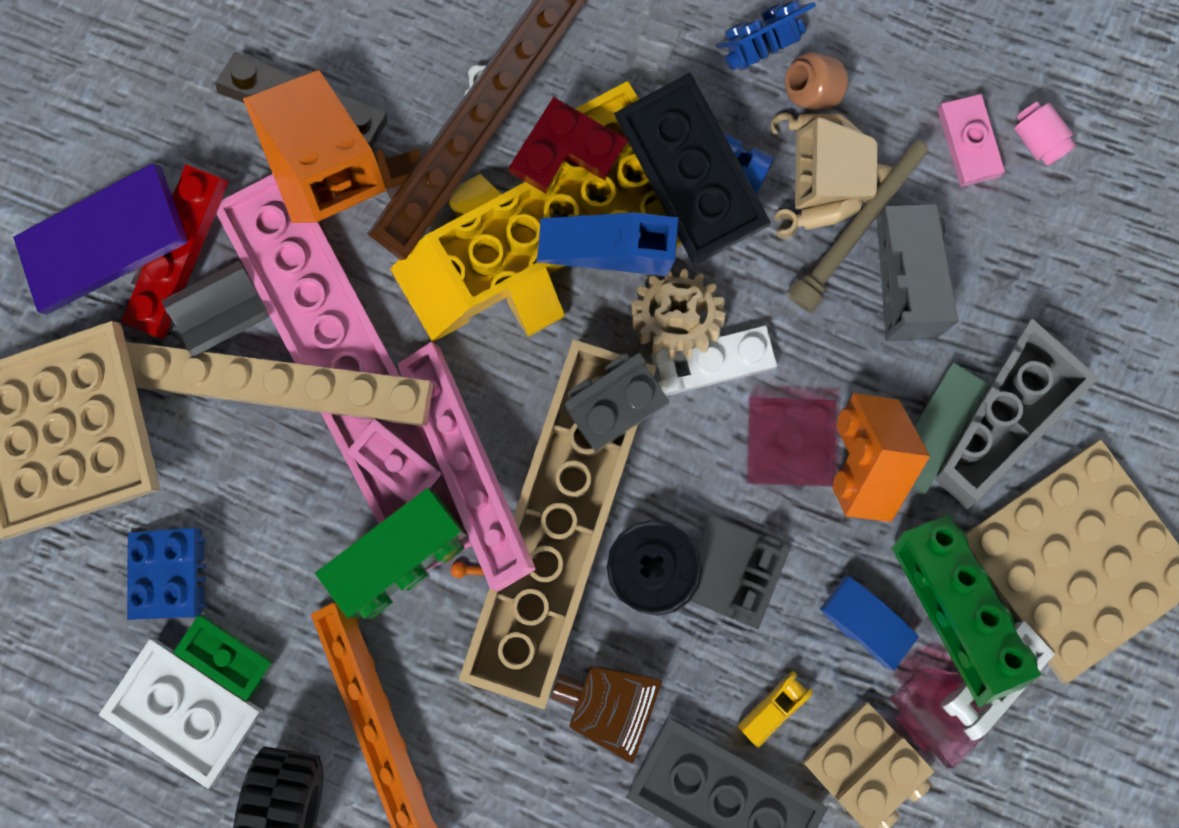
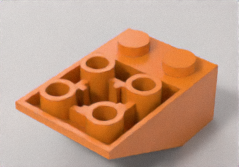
[243,70,386,223]

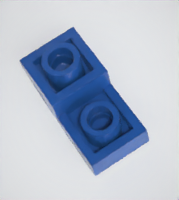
[819,576,919,671]

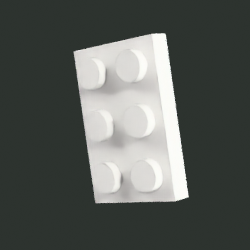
[99,639,263,789]

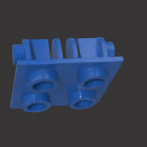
[715,0,816,71]
[127,528,206,620]

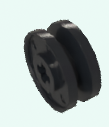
[606,520,703,616]

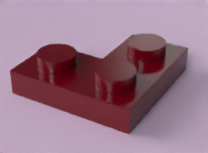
[509,96,628,194]

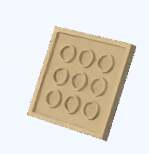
[0,321,161,539]
[965,440,1179,684]

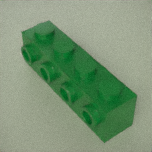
[891,514,1042,708]

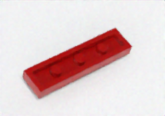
[121,164,229,339]

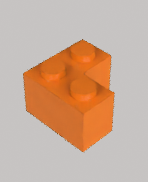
[832,393,930,522]

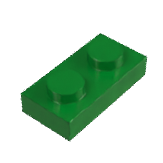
[173,615,275,701]

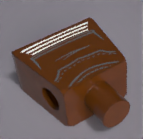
[550,665,662,763]

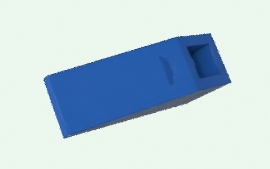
[537,213,678,276]

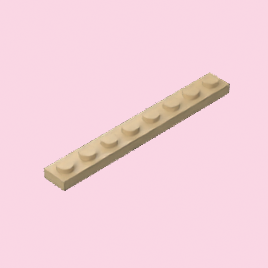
[126,342,434,427]

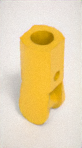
[737,671,814,748]

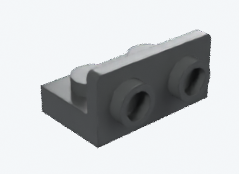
[565,353,670,453]

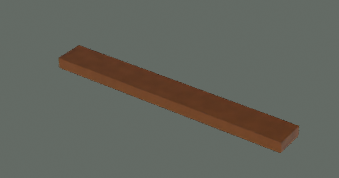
[367,0,587,261]

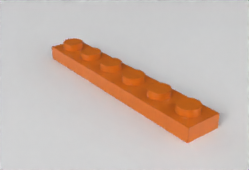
[311,602,438,828]

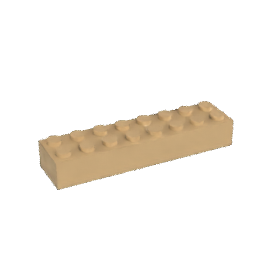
[458,339,657,709]

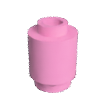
[1014,101,1076,167]

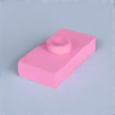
[937,94,1005,187]
[346,419,443,503]

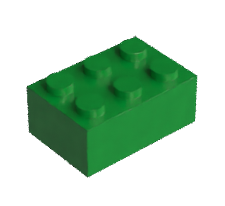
[314,487,468,620]

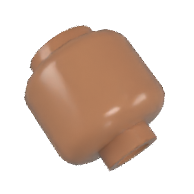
[785,52,848,111]

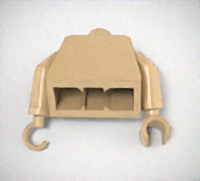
[770,112,893,239]

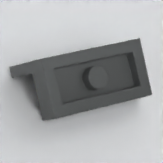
[162,261,269,356]

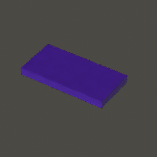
[13,163,188,315]

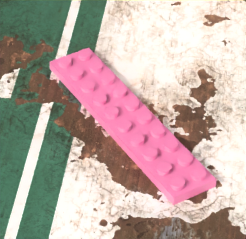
[216,174,473,571]

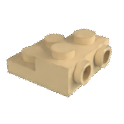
[802,701,935,828]

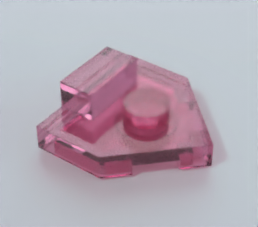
[889,668,983,769]

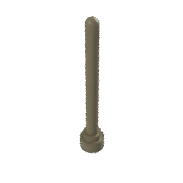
[785,140,928,314]

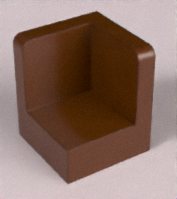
[374,149,422,199]

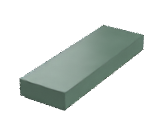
[911,363,990,495]

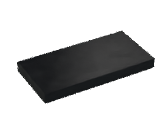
[614,72,771,266]

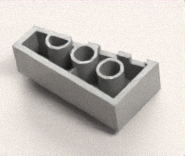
[935,319,1099,510]

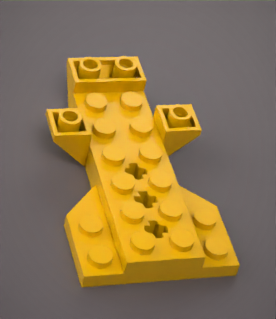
[390,81,682,342]

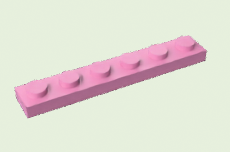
[397,342,536,591]

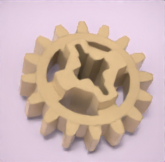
[632,269,725,360]

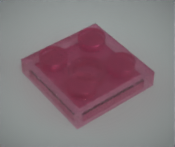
[746,397,836,487]

